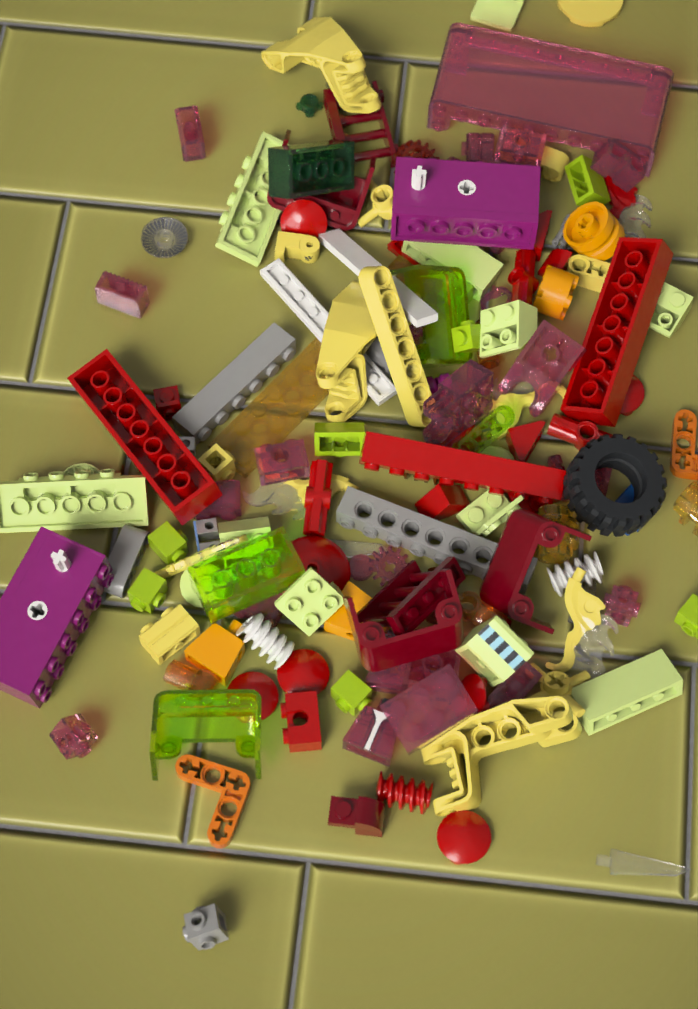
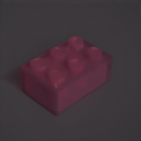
[380,664,478,755]

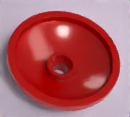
[273,536,350,596]

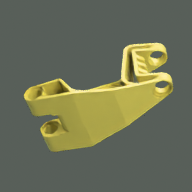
[261,17,382,114]
[316,281,421,422]
[421,696,582,816]

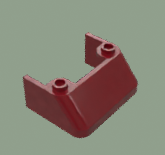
[267,130,376,231]
[479,508,592,635]
[342,568,464,672]

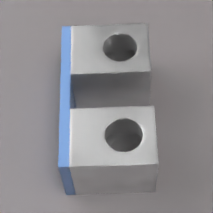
[193,518,222,563]

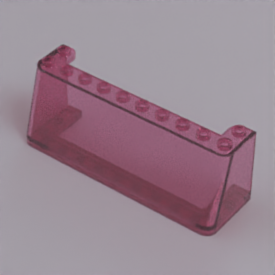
[427,23,674,177]

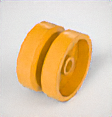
[563,201,625,261]

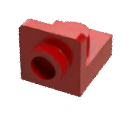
[153,385,181,419]

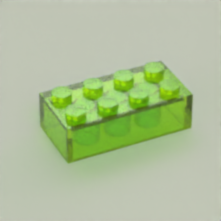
[187,526,305,623]

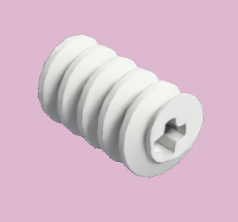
[546,551,604,597]
[236,613,295,670]

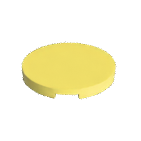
[557,0,623,27]

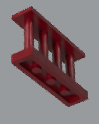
[323,81,399,176]
[357,556,466,636]

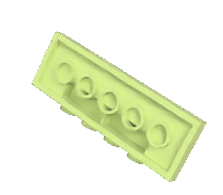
[215,131,304,267]
[0,468,149,533]

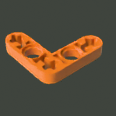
[670,409,698,480]
[175,754,251,849]

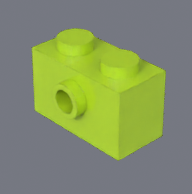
[565,154,611,206]
[314,422,365,457]

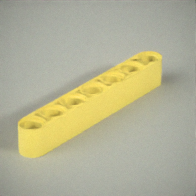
[358,266,438,428]

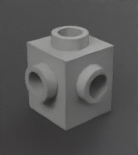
[182,903,229,950]

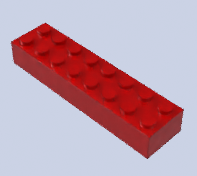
[560,237,673,427]
[67,349,223,526]

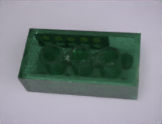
[268,139,354,199]

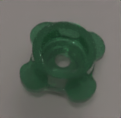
[296,94,323,118]

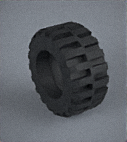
[563,434,667,537]

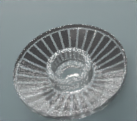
[141,217,188,258]

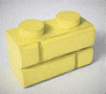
[139,604,201,665]

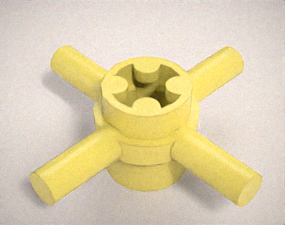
[357,179,394,228]
[525,663,590,718]

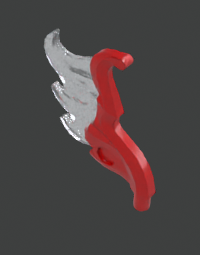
[602,161,652,238]

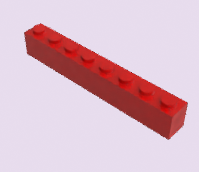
[359,431,566,506]

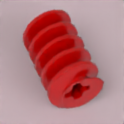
[375,771,434,815]

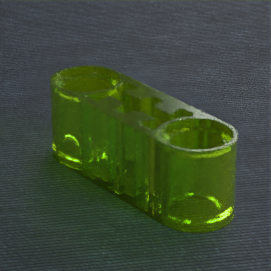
[452,405,515,453]

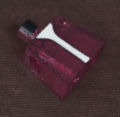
[343,698,400,767]

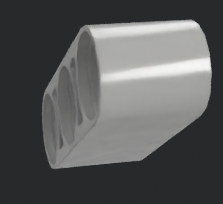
[103,524,150,598]

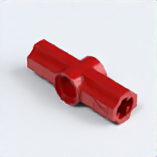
[508,249,539,305]
[547,413,613,451]
[303,459,333,537]

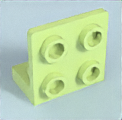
[470,0,525,32]
[456,490,524,538]
[274,568,344,636]

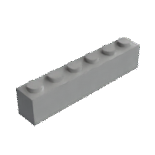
[172,322,296,445]

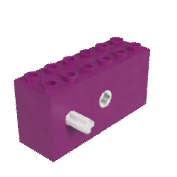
[391,156,541,250]
[0,526,114,709]

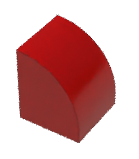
[538,249,573,277]

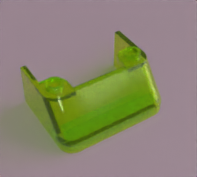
[390,264,473,368]
[149,689,262,781]

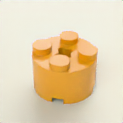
[532,265,580,321]

